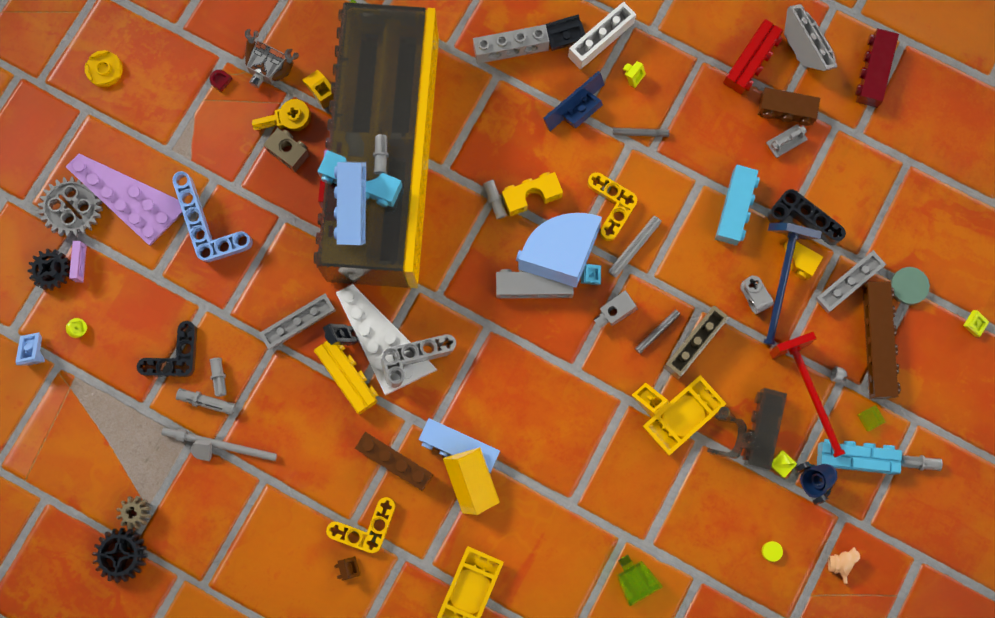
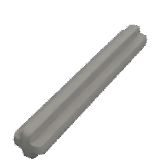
[609,216,661,278]

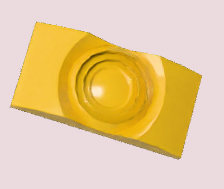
[642,375,726,456]
[437,546,504,618]

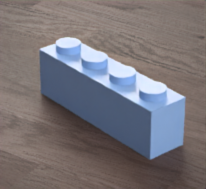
[334,162,366,245]
[419,418,500,473]

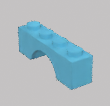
[317,150,402,207]

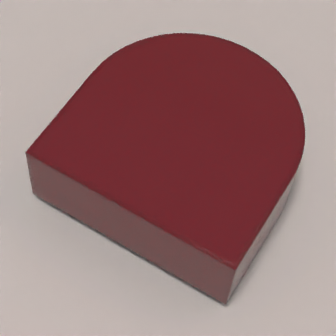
[209,70,233,93]

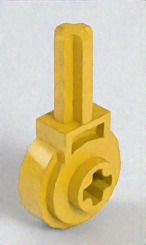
[252,99,311,131]

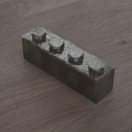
[742,388,787,471]

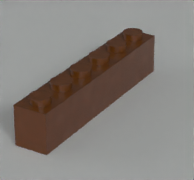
[862,282,901,399]

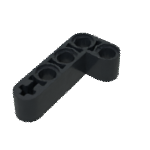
[767,189,846,245]

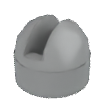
[830,366,847,383]

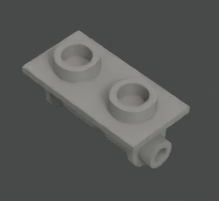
[766,124,808,158]

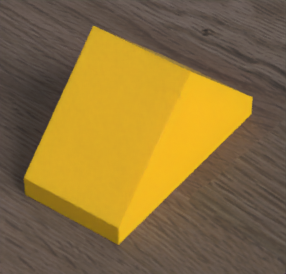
[632,383,669,418]

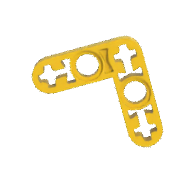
[588,172,637,241]
[326,497,396,553]

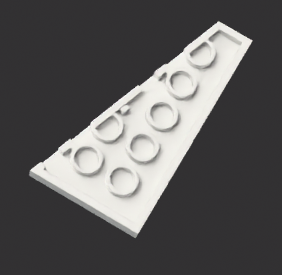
[336,284,437,395]

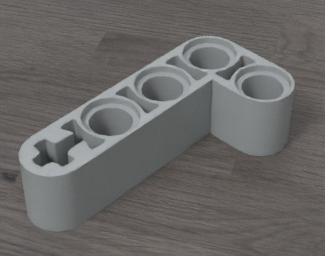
[381,334,456,388]

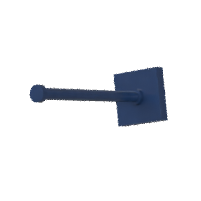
[764,223,822,345]

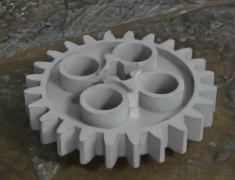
[38,177,103,238]

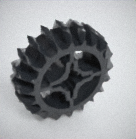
[92,528,148,583]

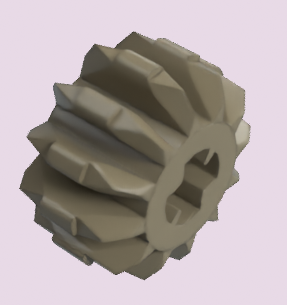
[116,496,151,530]

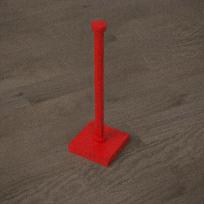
[769,331,846,458]

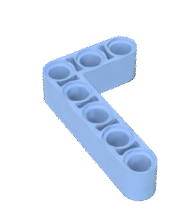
[172,171,253,262]

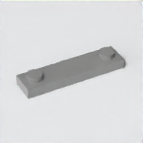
[815,250,886,313]
[259,294,336,350]

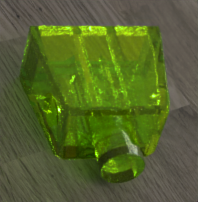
[616,554,663,606]

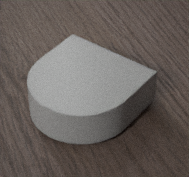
[191,440,212,461]

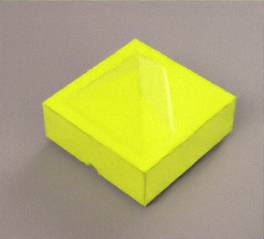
[963,310,989,337]
[769,450,797,478]

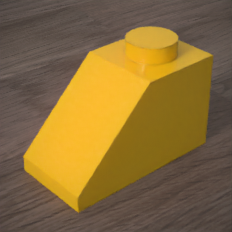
[784,239,823,280]

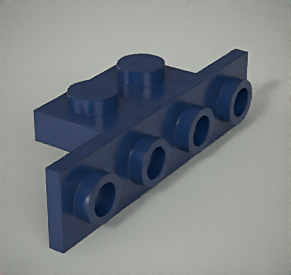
[543,71,605,131]

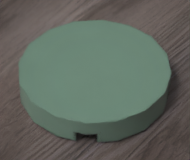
[891,267,930,305]

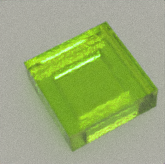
[857,405,886,432]

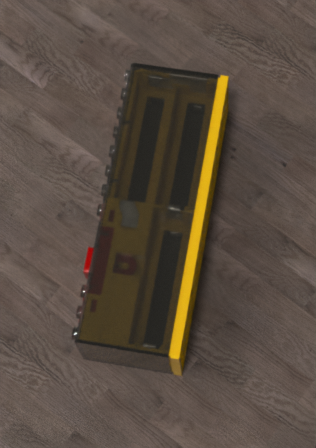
[314,2,439,288]

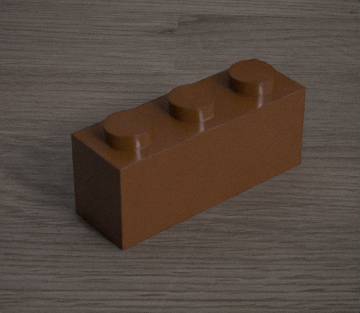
[758,87,820,126]

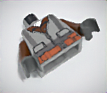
[245,29,299,88]

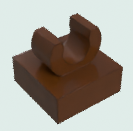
[334,556,360,581]

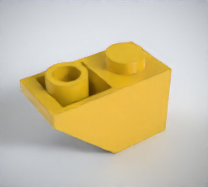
[302,70,338,109]

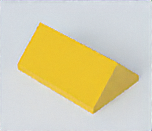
[443,447,500,515]

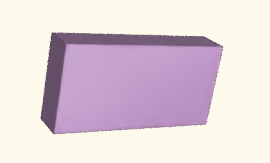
[69,241,87,282]

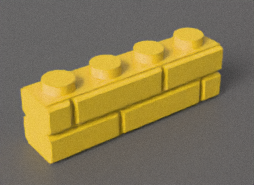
[314,341,378,415]

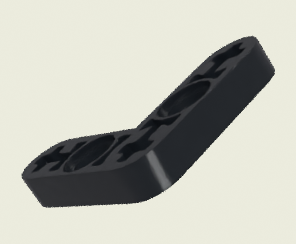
[136,321,197,377]

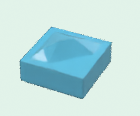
[581,264,601,285]

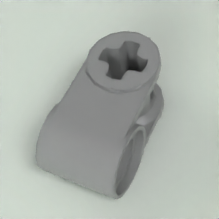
[741,276,774,314]

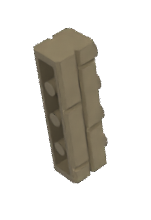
[663,306,729,379]

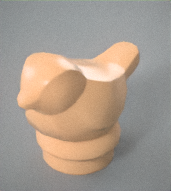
[828,547,860,584]

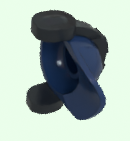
[795,461,837,505]

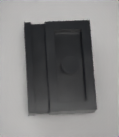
[544,14,585,51]

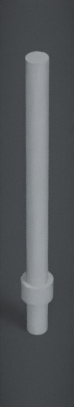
[161,428,277,461]

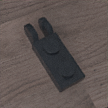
[323,324,359,346]

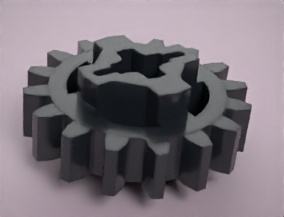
[27,249,70,291]

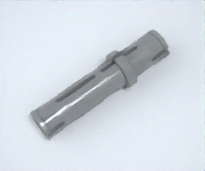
[176,388,236,416]

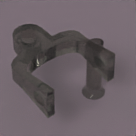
[707,407,760,459]

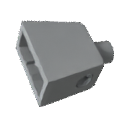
[594,290,638,328]

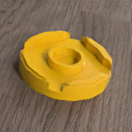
[84,50,123,87]

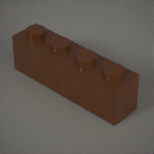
[355,432,433,491]

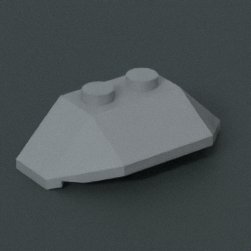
[784,4,837,71]

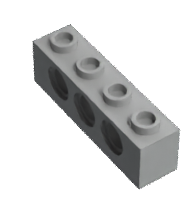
[473,24,549,64]

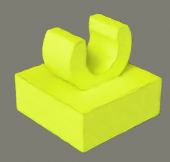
[623,61,646,88]

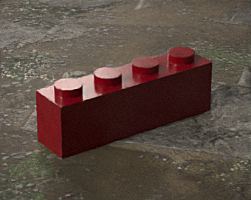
[855,28,899,108]

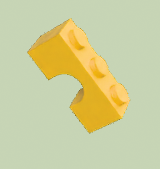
[502,172,563,217]

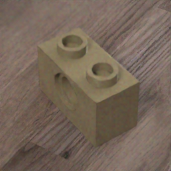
[264,128,310,172]

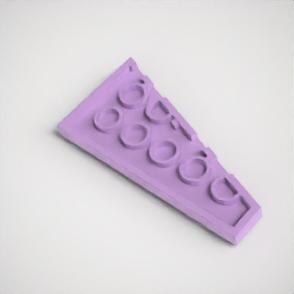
[66,154,187,246]

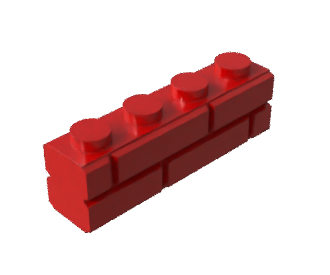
[723,19,783,94]

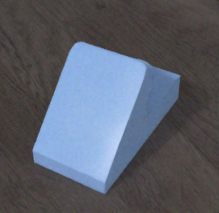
[15,332,45,366]

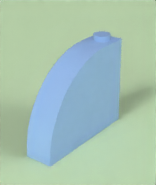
[516,213,602,288]

